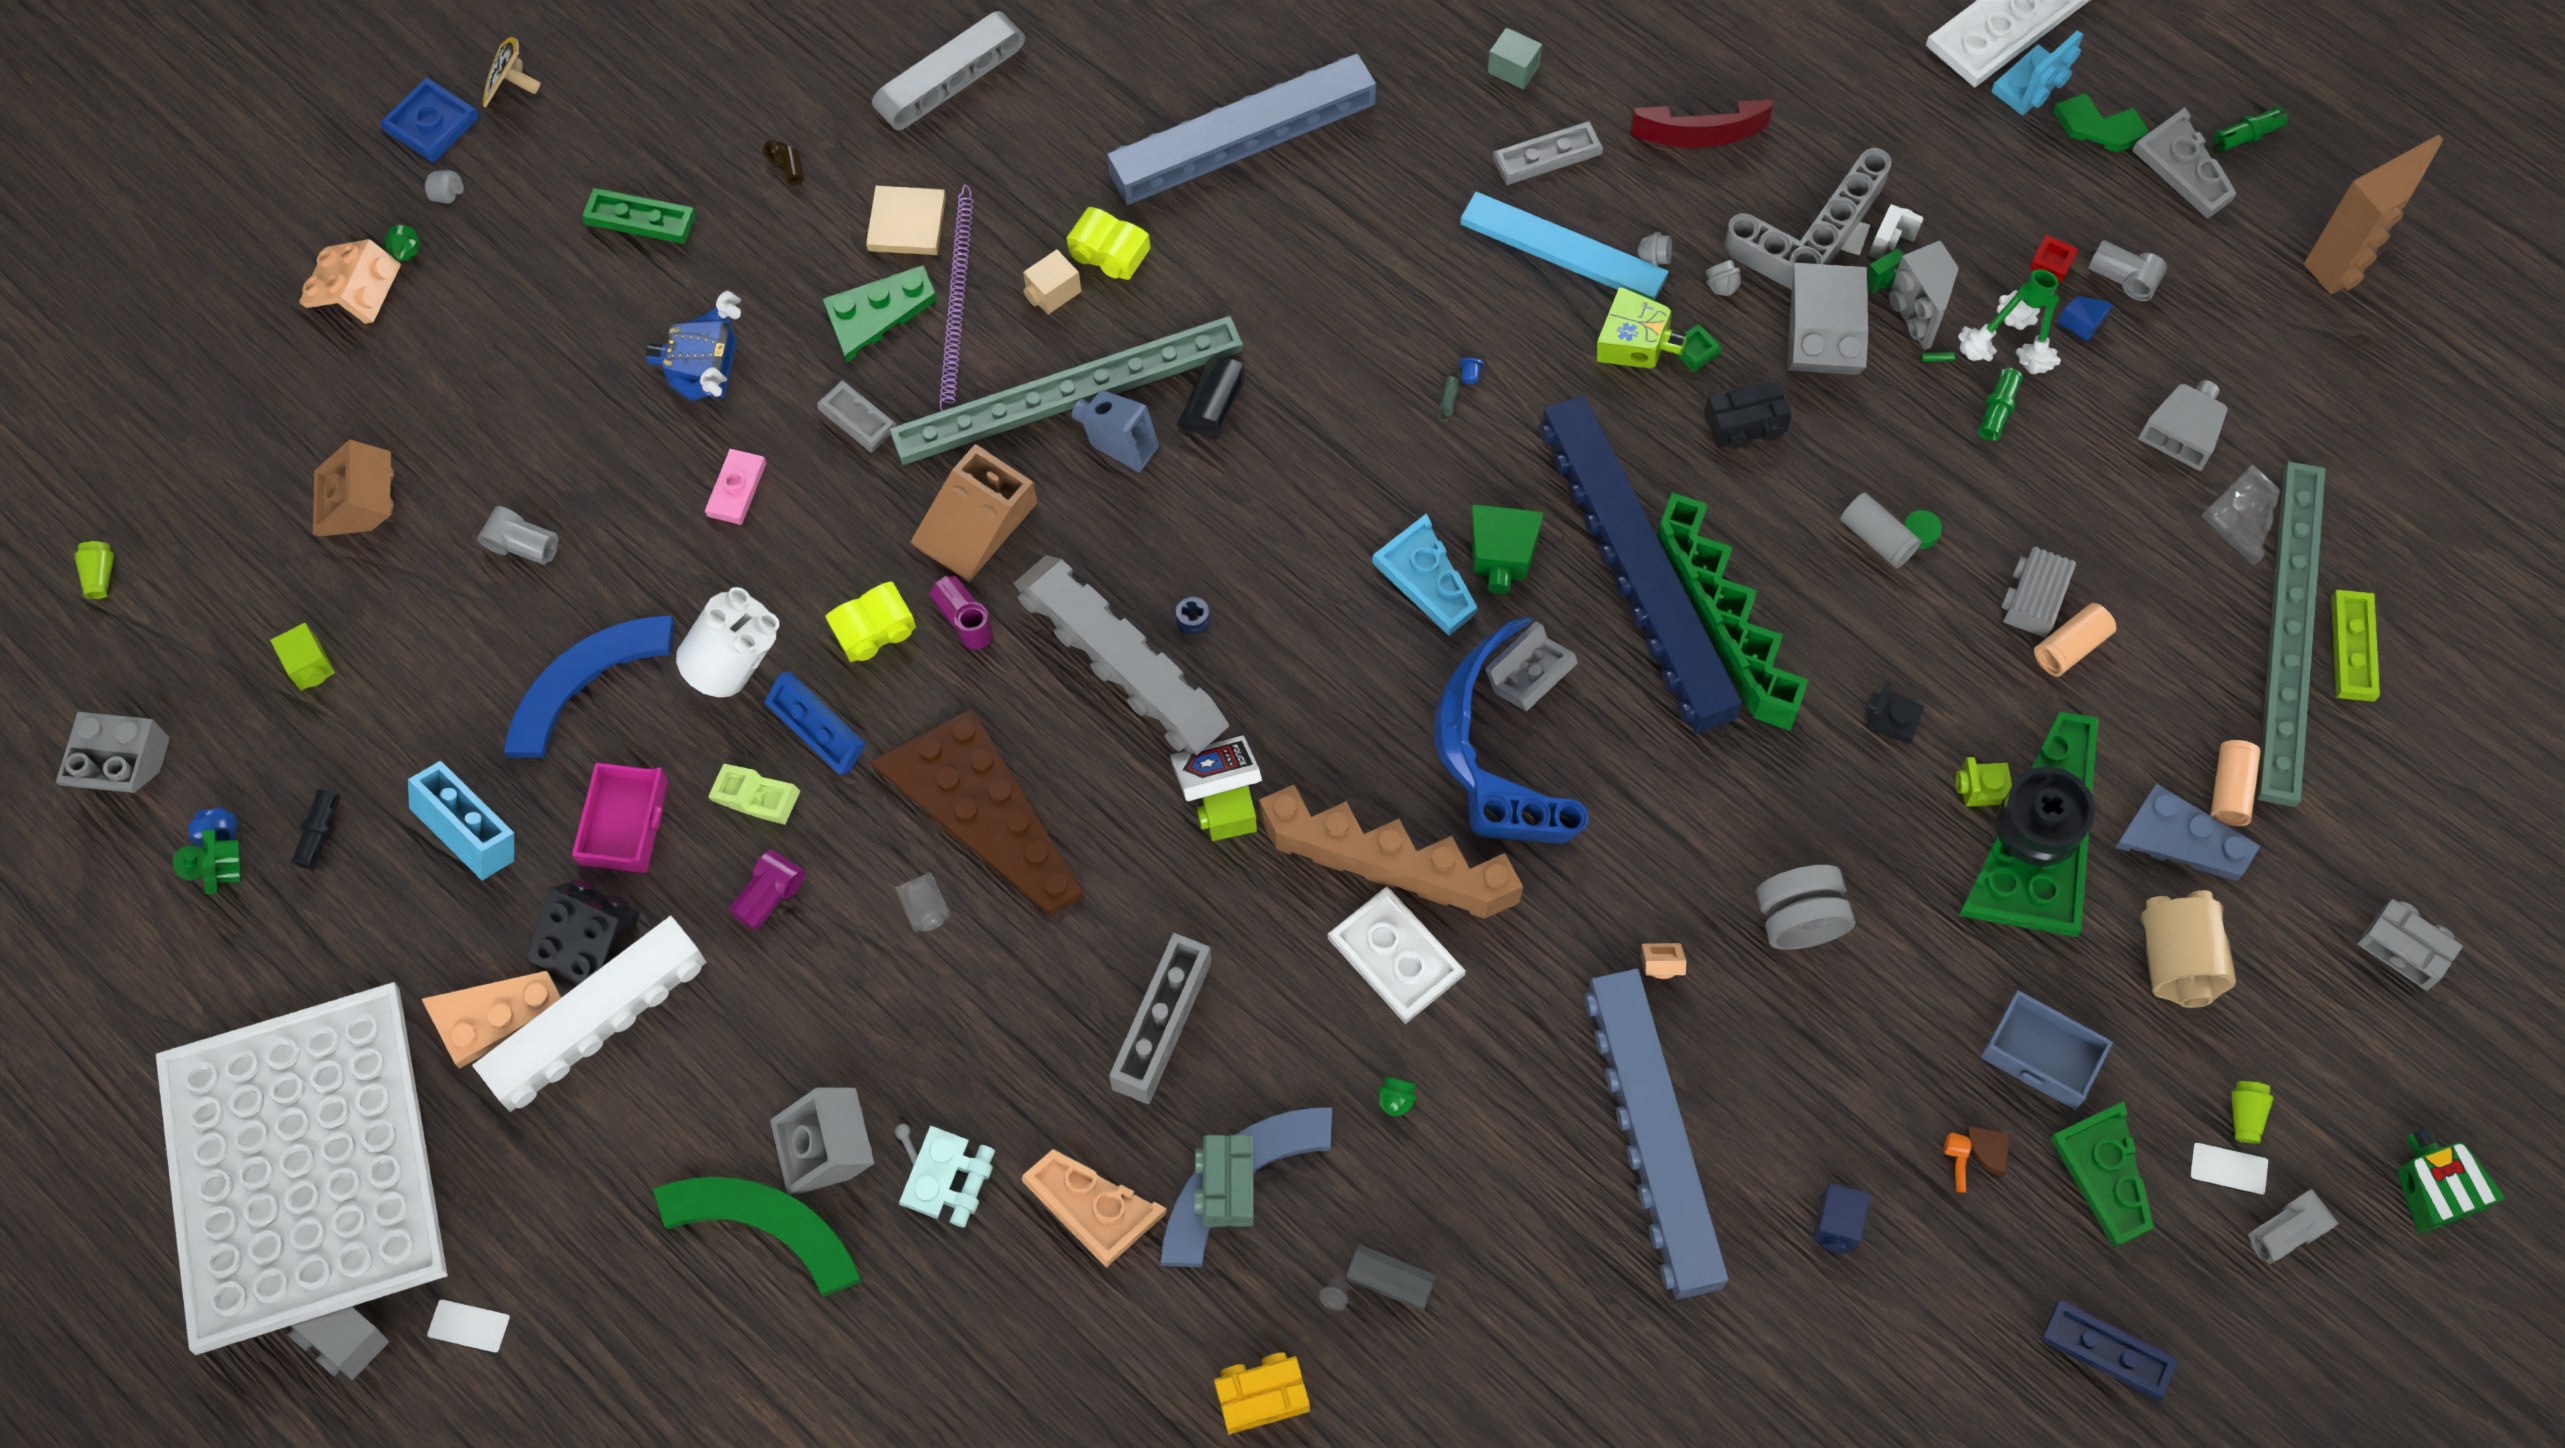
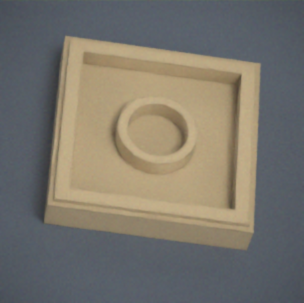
[866,186,946,255]

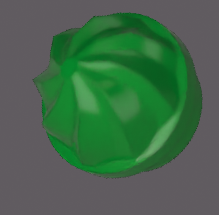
[383,225,420,262]
[1377,1076,1418,1117]

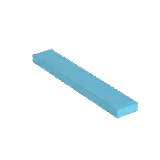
[1460,192,1668,301]

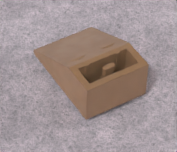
[910,444,1037,583]

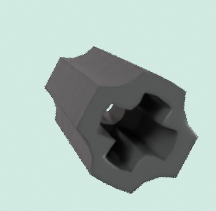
[1346,1244,1437,1311]

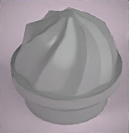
[1637,232,1672,267]
[1705,260,1741,296]

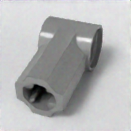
[2088,240,2167,301]
[477,506,559,565]
[2248,1189,2339,1265]

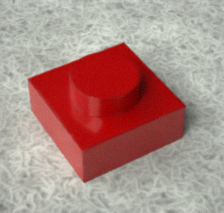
[2029,235,2079,283]

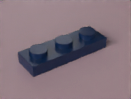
[2040,1300,2179,1401]

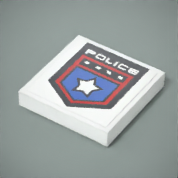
[1170,735,1262,801]

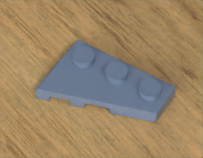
[2115,783,2260,881]

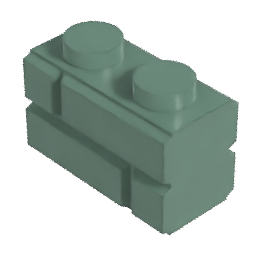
[1195,1135,1254,1227]

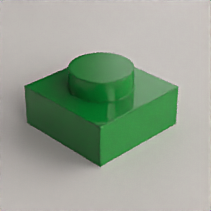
[1867,248,1903,294]

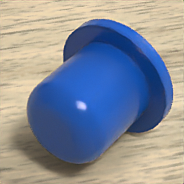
[1459,358,1484,385]

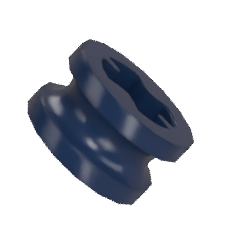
[1176,597,1210,635]

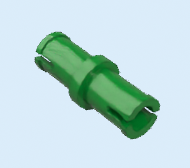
[2213,106,2288,153]
[1977,368,2023,441]

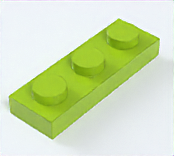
[2331,590,2380,702]

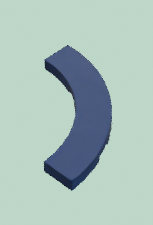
[504,616,674,758]

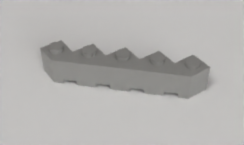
[1013,555,1230,755]

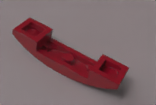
[1631,100,1773,148]

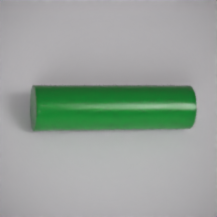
[1921,352,1955,362]

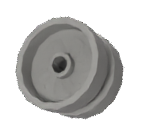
[1756,865,1856,950]

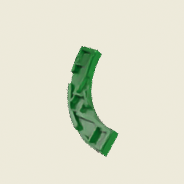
[653,1177,862,1297]

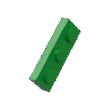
[582,188,696,244]

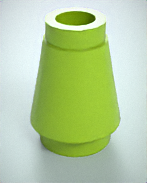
[74,541,114,599]
[2231,1081,2274,1144]

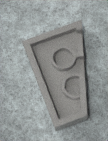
[2132,107,2236,219]

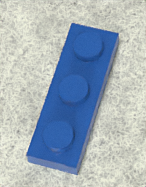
[764,671,866,775]

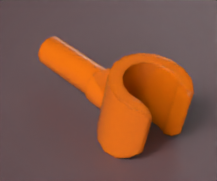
[1943,1133,1971,1193]

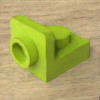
[1955,757,2012,807]

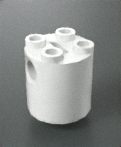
[676,587,779,697]

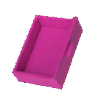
[572,763,669,874]

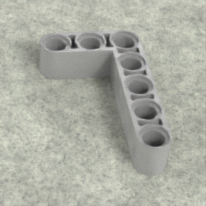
[1724,148,1892,290]

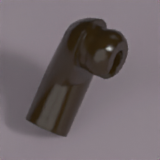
[763,140,804,185]

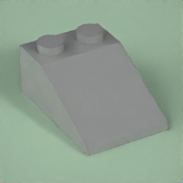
[1787,263,1868,375]

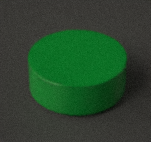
[1904,510,1942,549]

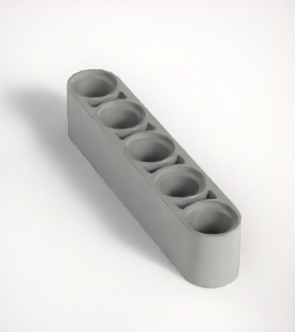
[872,11,1025,130]

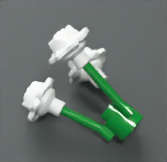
[1958,269,2061,374]

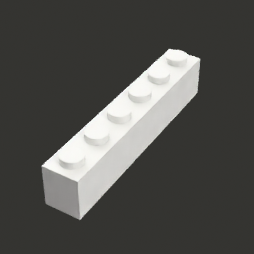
[472,916,707,1112]

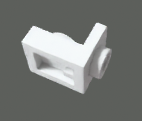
[1868,204,1923,260]

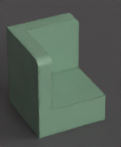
[1488,28,1542,90]

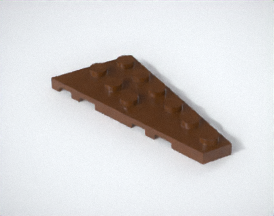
[871,709,1084,917]

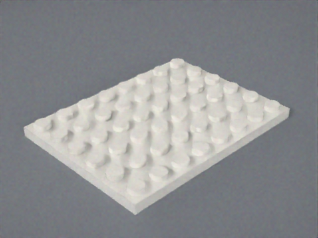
[156,982,448,1355]

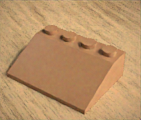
[2304,134,2443,295]

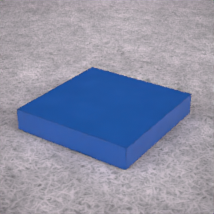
[380,77,480,163]

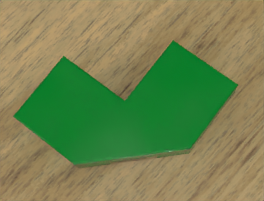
[2053,93,2150,152]

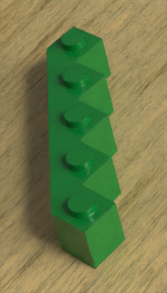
[1657,492,1809,731]

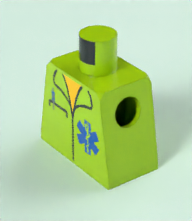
[1597,287,1687,369]

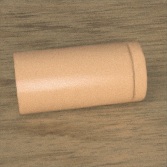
[2034,603,2116,677]
[2210,740,2261,827]

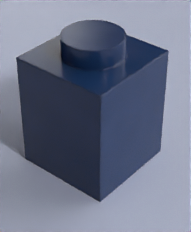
[1813,1183,1870,1253]

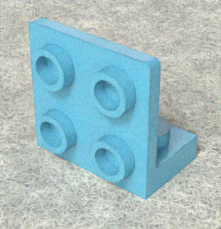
[1991,30,2083,116]

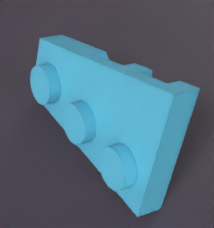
[1372,514,1477,636]

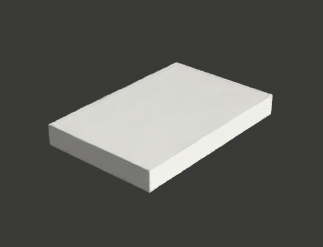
[1328,886,1465,1024]

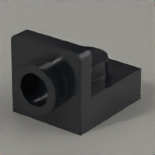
[1864,682,1925,744]

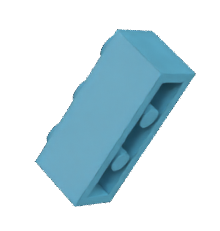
[408,761,514,880]

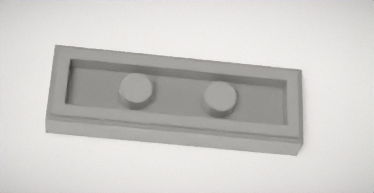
[1493,121,1603,185]

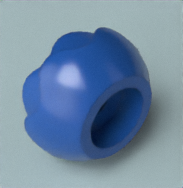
[188,807,238,849]

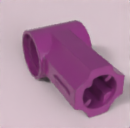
[929,576,993,650]
[728,849,805,931]

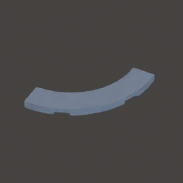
[1161,1108,1332,1267]

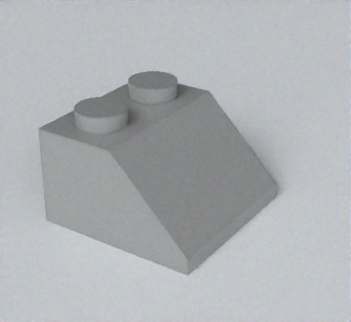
[770,1088,874,1196]

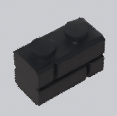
[1704,380,1792,449]

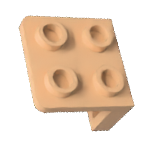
[300,239,401,323]

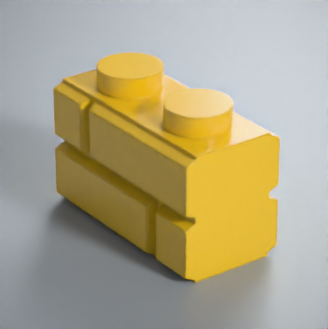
[1214,1353,1310,1435]

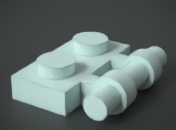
[899,1126,995,1227]

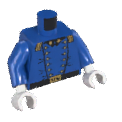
[646,291,741,401]

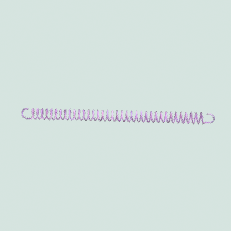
[940,185,974,411]

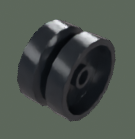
[1995,766,2096,867]

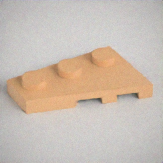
[422,971,562,1069]
[1022,1149,1167,1268]

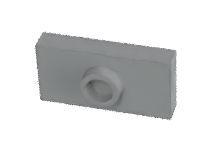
[817,380,896,453]

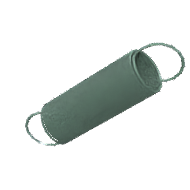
[1439,370,1460,422]

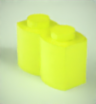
[1067,207,1151,280]
[825,581,917,662]

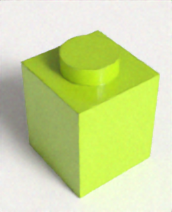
[270,623,335,691]
[1197,785,1257,842]

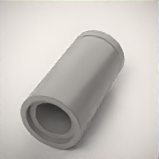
[1840,492,1922,569]

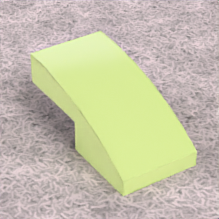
[708,764,800,825]

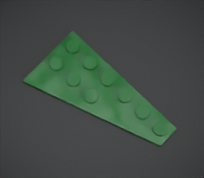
[1958,712,2098,937]

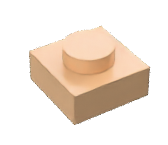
[1641,943,1686,979]

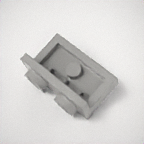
[1486,622,1578,711]

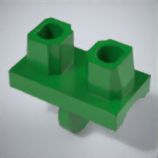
[172,830,240,894]

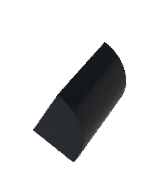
[1177,358,1244,440]

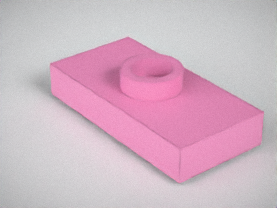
[705,449,766,525]

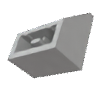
[1889,240,1959,351]
[56,712,170,793]

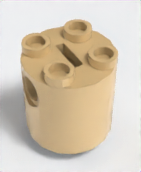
[2140,890,2236,1008]

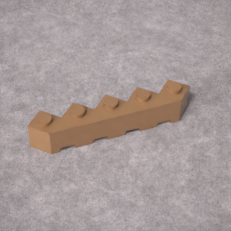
[1259,784,1523,919]

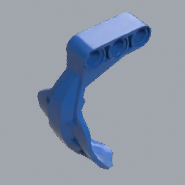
[1433,617,1588,844]

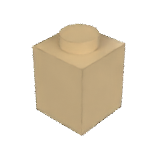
[1023,249,1081,314]

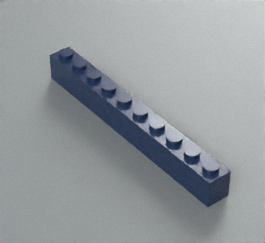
[1539,395,1742,734]

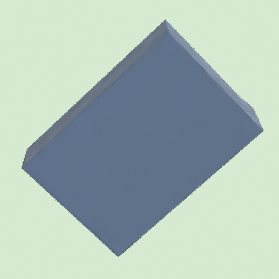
[1980,990,2113,1110]

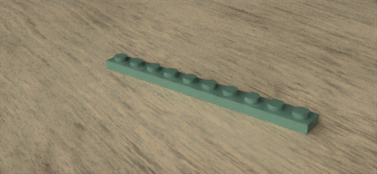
[889,316,1243,466]
[2256,461,2326,807]

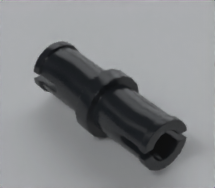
[290,789,341,870]

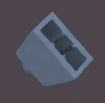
[1072,390,1160,473]

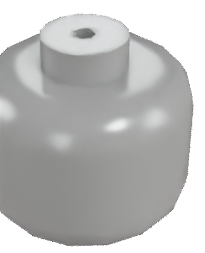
[425,170,464,204]

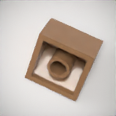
[313,439,394,537]

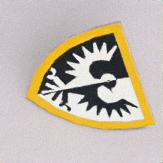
[483,37,540,107]

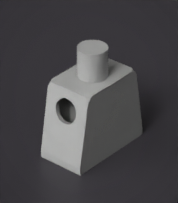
[2138,380,2228,472]

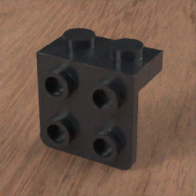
[528,879,640,984]

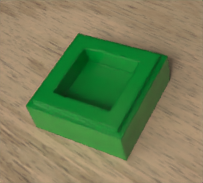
[1675,323,1722,373]

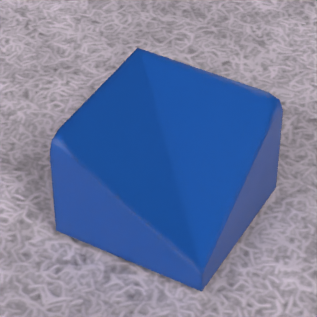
[2057,296,2113,341]

